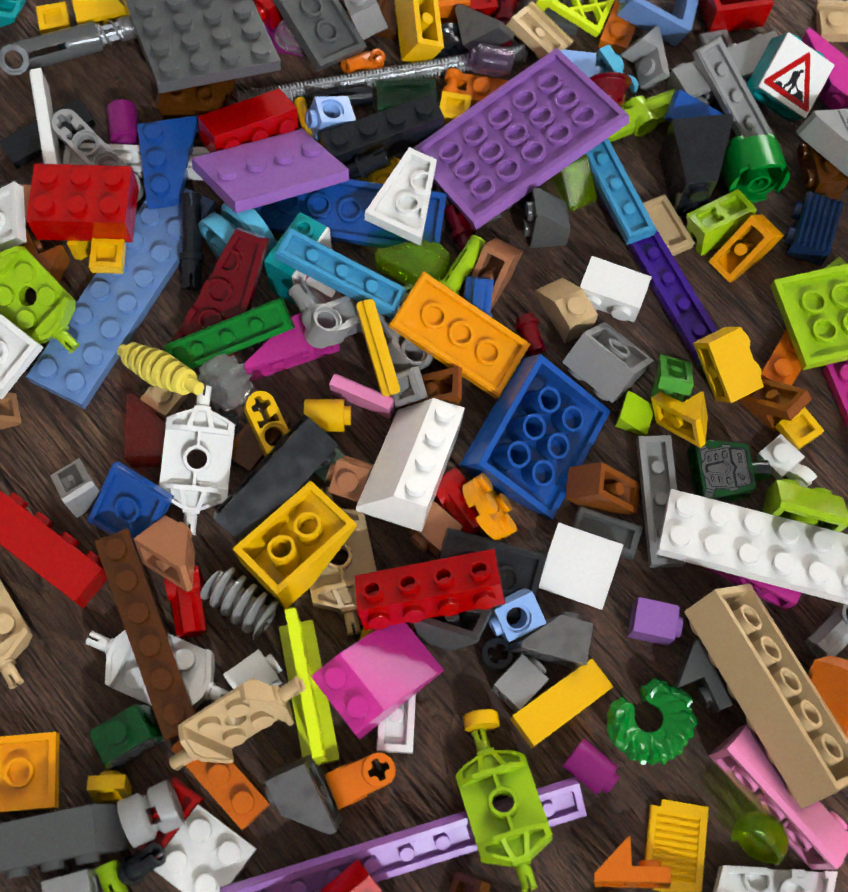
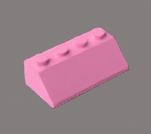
[708,724,848,870]

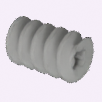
[200,567,279,640]

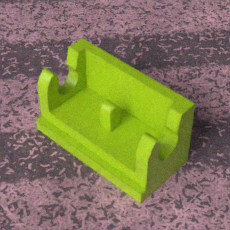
[686,189,757,256]

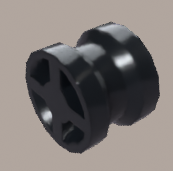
[438,23,466,58]

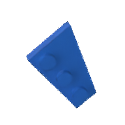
[137,116,199,210]

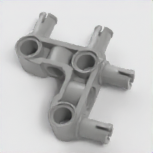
[288,281,435,373]

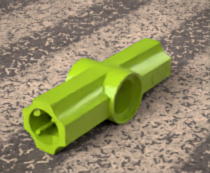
[608,89,676,142]

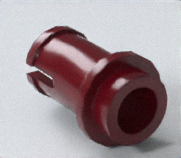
[515,313,546,356]

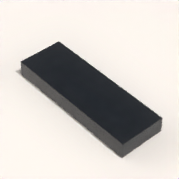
[0,98,95,169]

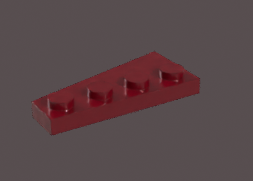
[172,228,270,363]

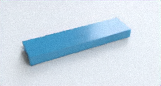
[581,138,657,245]
[274,227,407,319]

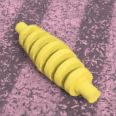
[117,342,204,395]

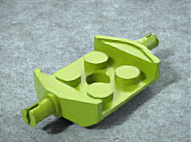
[0,246,80,354]
[455,729,553,892]

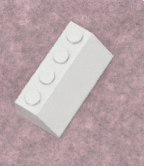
[356,398,465,532]

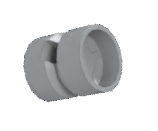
[117,780,185,848]

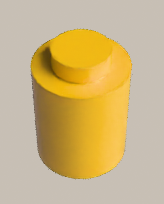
[304,399,351,432]

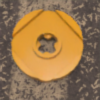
[463,473,517,541]

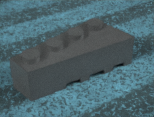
[0,804,130,879]

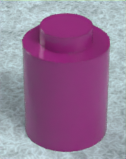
[106,99,139,145]
[562,738,620,795]

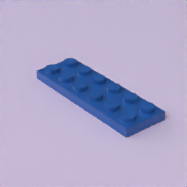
[255,179,447,256]

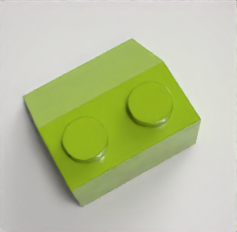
[762,479,848,532]

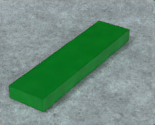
[163,297,295,369]

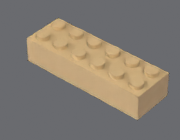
[684,583,848,809]

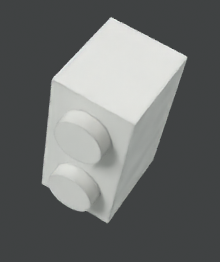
[580,256,651,322]

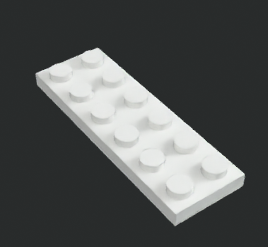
[656,489,848,605]

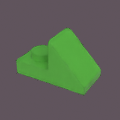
[651,354,694,402]

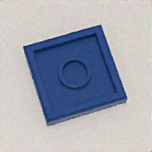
[87,461,174,554]

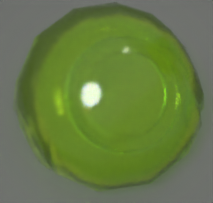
[730,811,789,865]

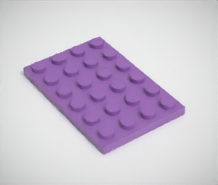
[412,48,630,230]

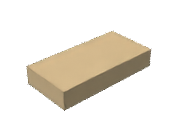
[643,194,695,256]

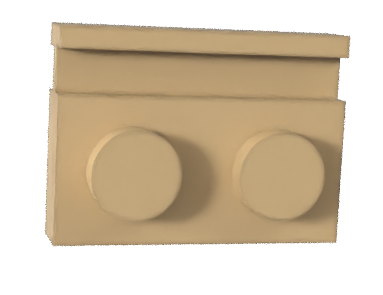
[814,0,848,42]
[506,1,574,59]

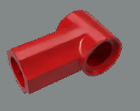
[434,468,482,535]
[164,565,208,638]

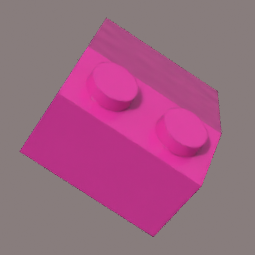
[311,623,444,739]

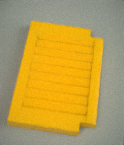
[645,799,709,892]

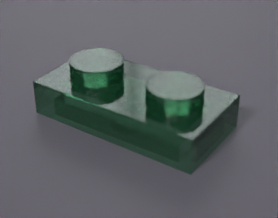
[376,79,437,112]

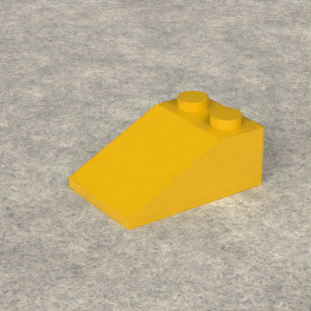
[232,480,357,609]

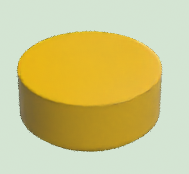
[463,709,500,732]

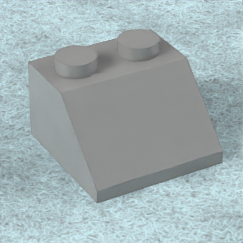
[562,322,654,403]

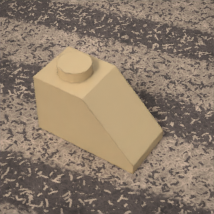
[535,278,598,343]

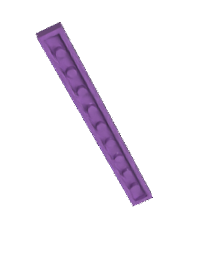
[220,777,587,892]

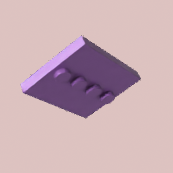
[192,129,349,213]

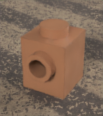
[326,456,374,502]
[409,501,463,558]

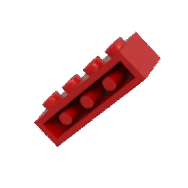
[355,549,505,630]

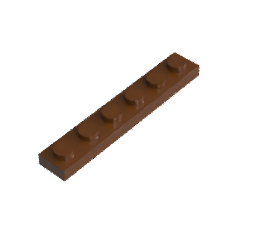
[94,528,196,740]

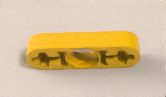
[244,391,289,456]

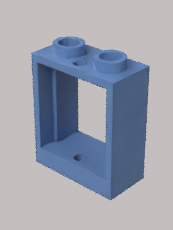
[617,0,699,47]

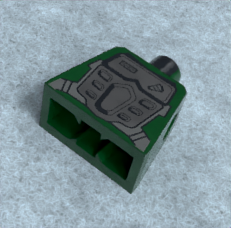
[687,440,771,503]
[88,704,166,771]

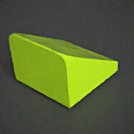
[615,391,654,436]

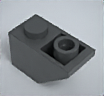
[522,188,570,248]

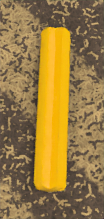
[356,299,400,397]

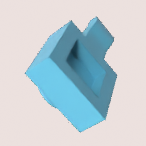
[595,44,638,94]

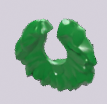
[606,678,697,766]

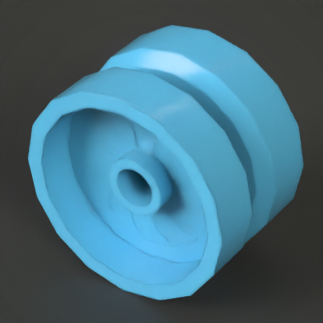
[198,203,277,260]

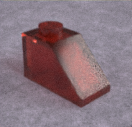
[124,394,166,468]

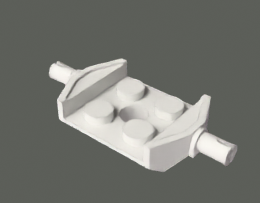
[159,385,235,535]
[86,630,230,709]

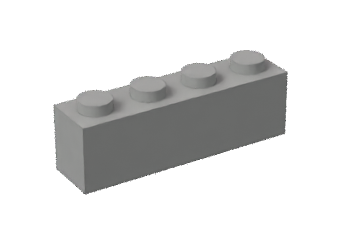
[666,30,778,105]

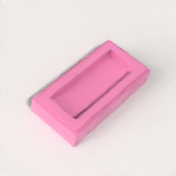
[329,374,395,419]

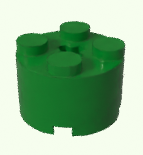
[720,133,790,203]

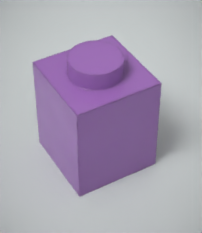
[627,597,683,646]

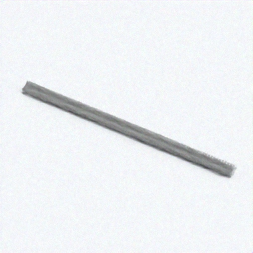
[237,44,528,102]

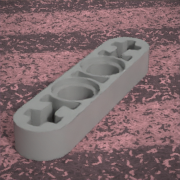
[51,109,144,201]

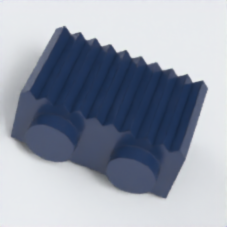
[783,191,843,266]

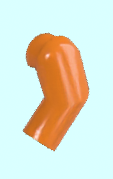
[341,48,386,74]

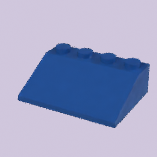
[459,354,611,520]

